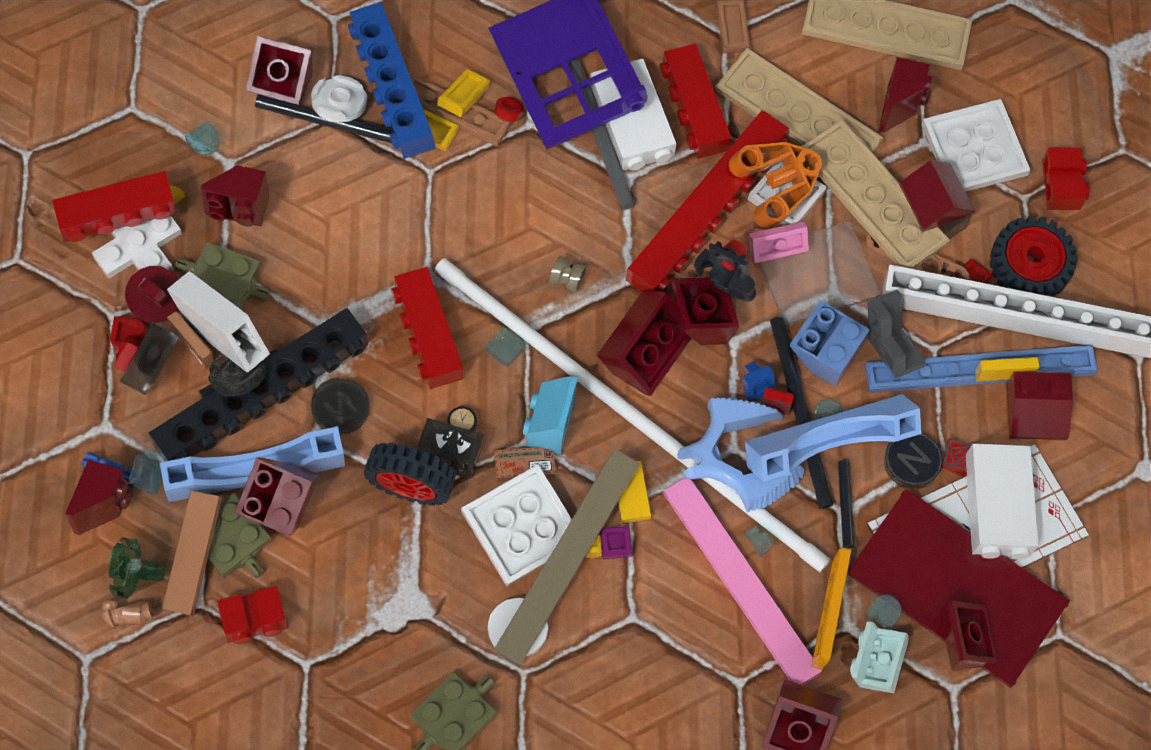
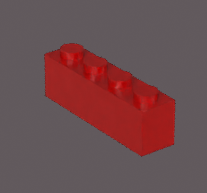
[660,43,731,159]
[52,171,177,242]
[391,267,463,389]

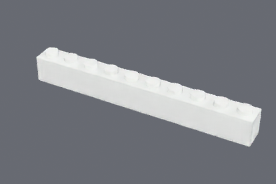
[881,265,1151,358]

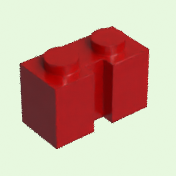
[1042,147,1090,210]
[217,585,287,644]

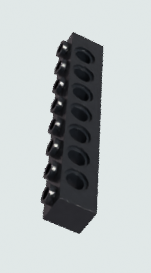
[148,308,368,462]

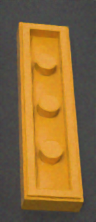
[811,548,851,670]

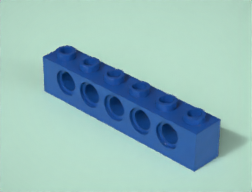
[348,2,435,159]

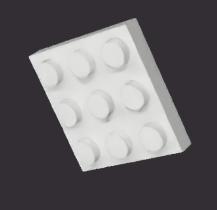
[922,99,1031,192]
[461,465,572,587]

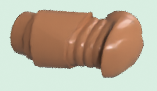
[101,599,153,629]

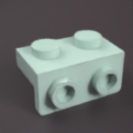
[850,621,910,693]

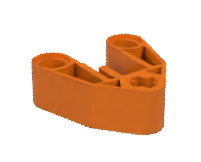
[729,142,822,228]

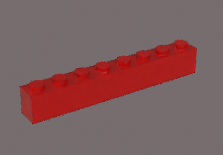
[626,110,789,292]

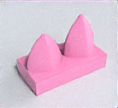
[749,221,809,263]

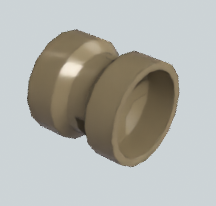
[549,256,586,292]

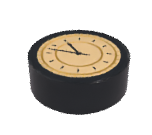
[448,406,477,437]

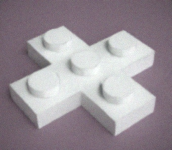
[92,215,182,278]

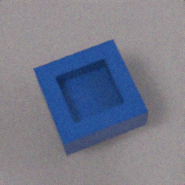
[743,362,775,402]

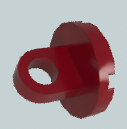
[125,266,179,324]

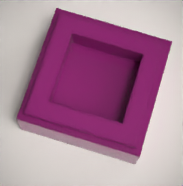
[599,526,633,560]

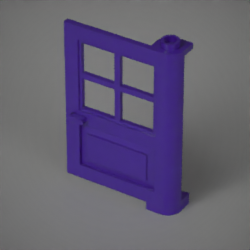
[488,0,648,150]

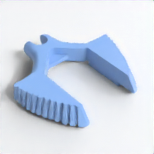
[677,397,804,512]

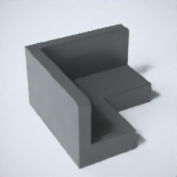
[868,290,925,378]

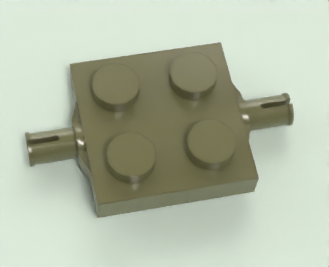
[175,242,270,309]
[208,493,272,578]
[410,672,498,750]

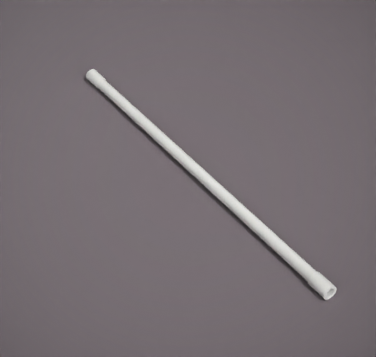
[434,258,831,573]

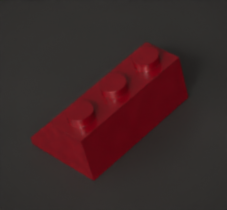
[596,290,691,396]

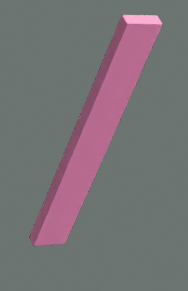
[663,477,822,685]

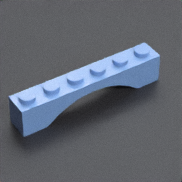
[745,394,921,482]
[160,426,345,502]

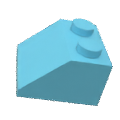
[523,376,578,455]

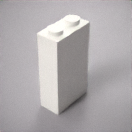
[590,59,676,171]
[167,271,270,373]
[966,444,1039,560]

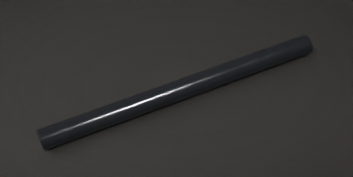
[770,317,833,509]

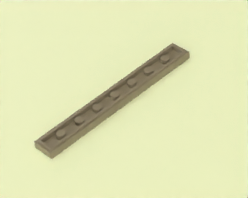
[493,449,640,667]

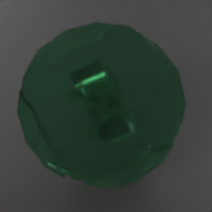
[108,537,166,599]

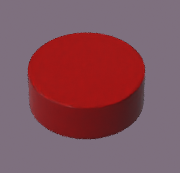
[494,97,524,122]

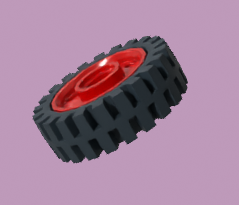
[989,216,1078,297]
[364,443,456,506]

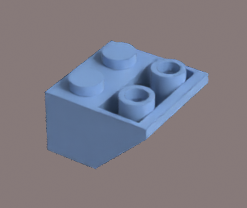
[790,300,870,387]

